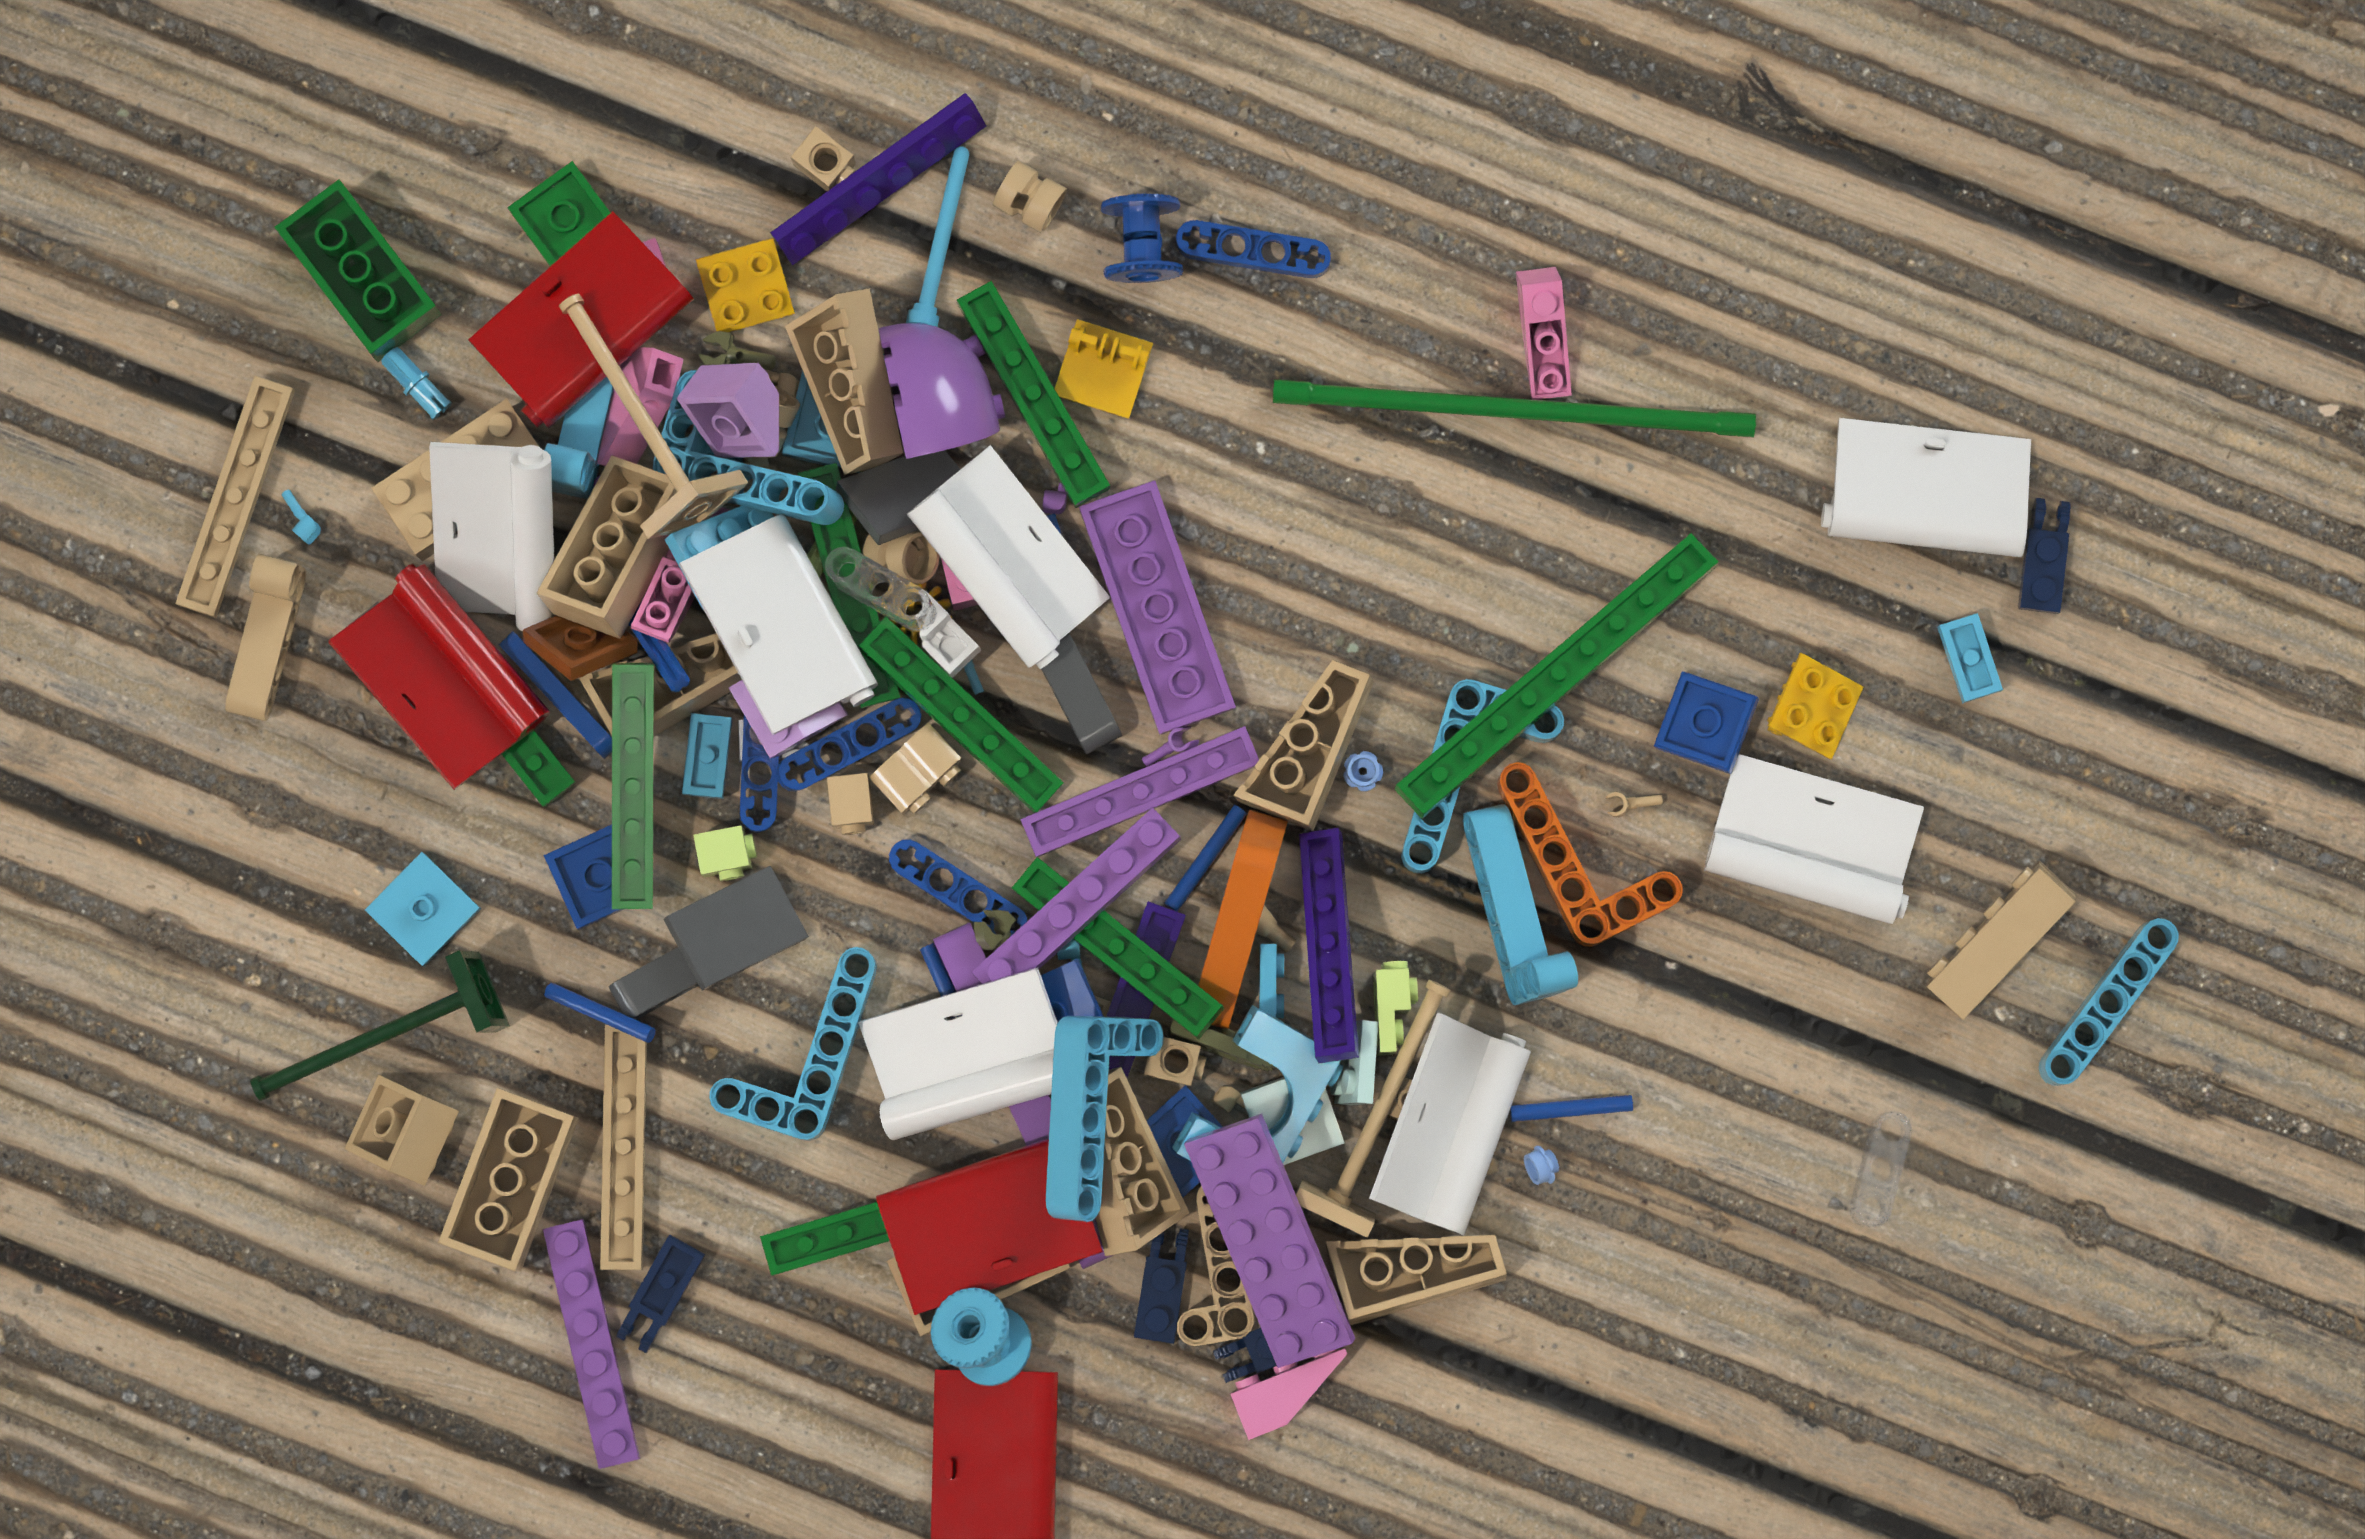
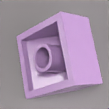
[676,363,779,458]
[729,680,848,758]

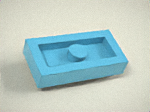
[1937,613,2003,703]
[682,713,733,799]
[1259,944,1284,1018]

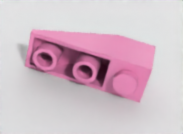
[1516,267,1572,400]
[596,347,684,467]
[1230,1348,1347,1440]

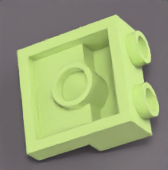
[1373,961,1418,1056]

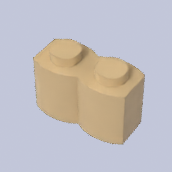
[869,722,963,814]

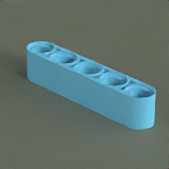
[2039,918,2179,1086]

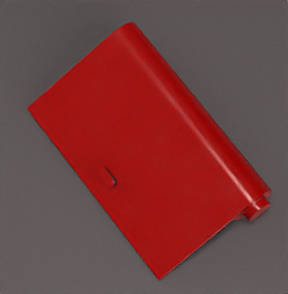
[468,211,694,428]
[328,564,550,790]
[876,1138,1103,1315]
[931,1369,1058,1539]

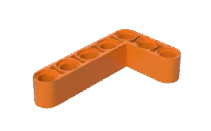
[1497,762,1683,947]
[1198,810,1288,1029]

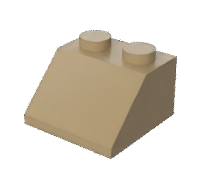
[345,1074,459,1186]

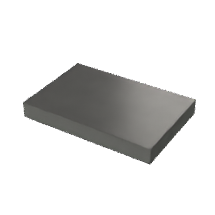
[835,450,960,545]
[663,866,809,991]

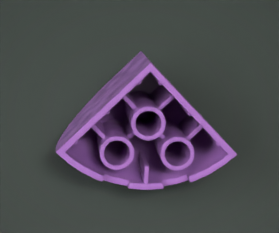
[879,323,1006,459]

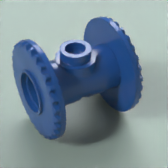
[1101,194,1183,283]

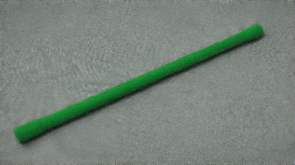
[1272,379,1756,438]

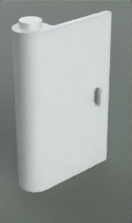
[1821,418,2031,557]
[429,442,556,631]
[907,445,1110,669]
[679,514,878,735]
[1704,754,1924,924]
[858,967,1058,1140]
[1369,1013,1531,1236]

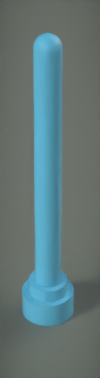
[906,146,969,327]

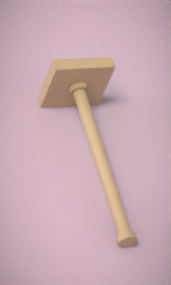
[559,294,748,539]
[1295,980,1451,1238]

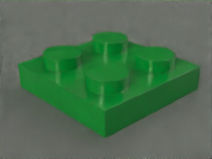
[507,161,610,266]

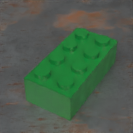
[274,179,442,362]

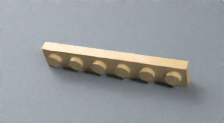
[175,376,295,618]
[600,1024,647,1270]

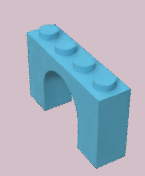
[1172,1005,1343,1163]

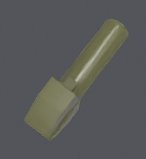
[699,331,776,371]
[974,910,1016,950]

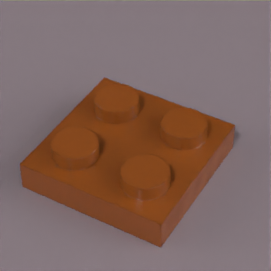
[523,615,638,681]

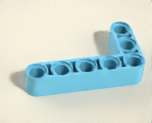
[653,370,844,525]
[544,377,613,499]
[1401,679,1564,874]
[1463,804,1578,1005]
[709,947,877,1141]
[1046,1016,1164,1222]

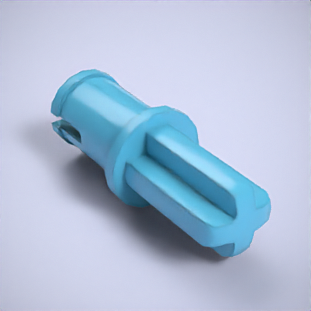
[381,347,452,420]

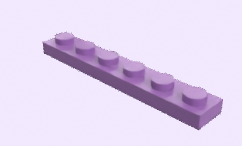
[1020,726,1259,857]
[972,807,1181,984]
[543,1219,640,1469]

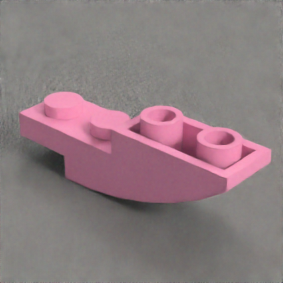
[631,507,730,643]

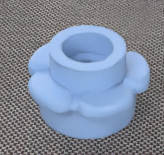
[1343,751,1383,791]
[1524,1146,1559,1185]

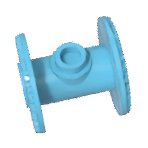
[931,1288,1032,1386]

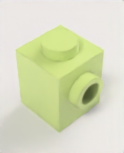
[693,825,757,881]

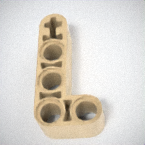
[225,554,306,721]
[1177,1186,1254,1346]

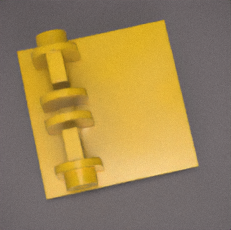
[695,238,795,332]
[1054,319,1153,419]
[1767,653,1864,760]

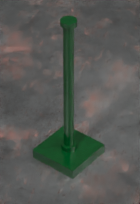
[250,950,510,1101]

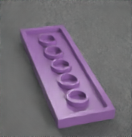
[1079,480,1236,736]
[1184,1114,1356,1368]

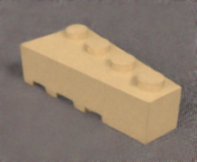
[785,288,903,475]
[579,633,742,737]
[1233,660,1374,831]
[1927,860,2076,1020]
[1096,1067,1189,1256]
[1326,1235,1507,1325]

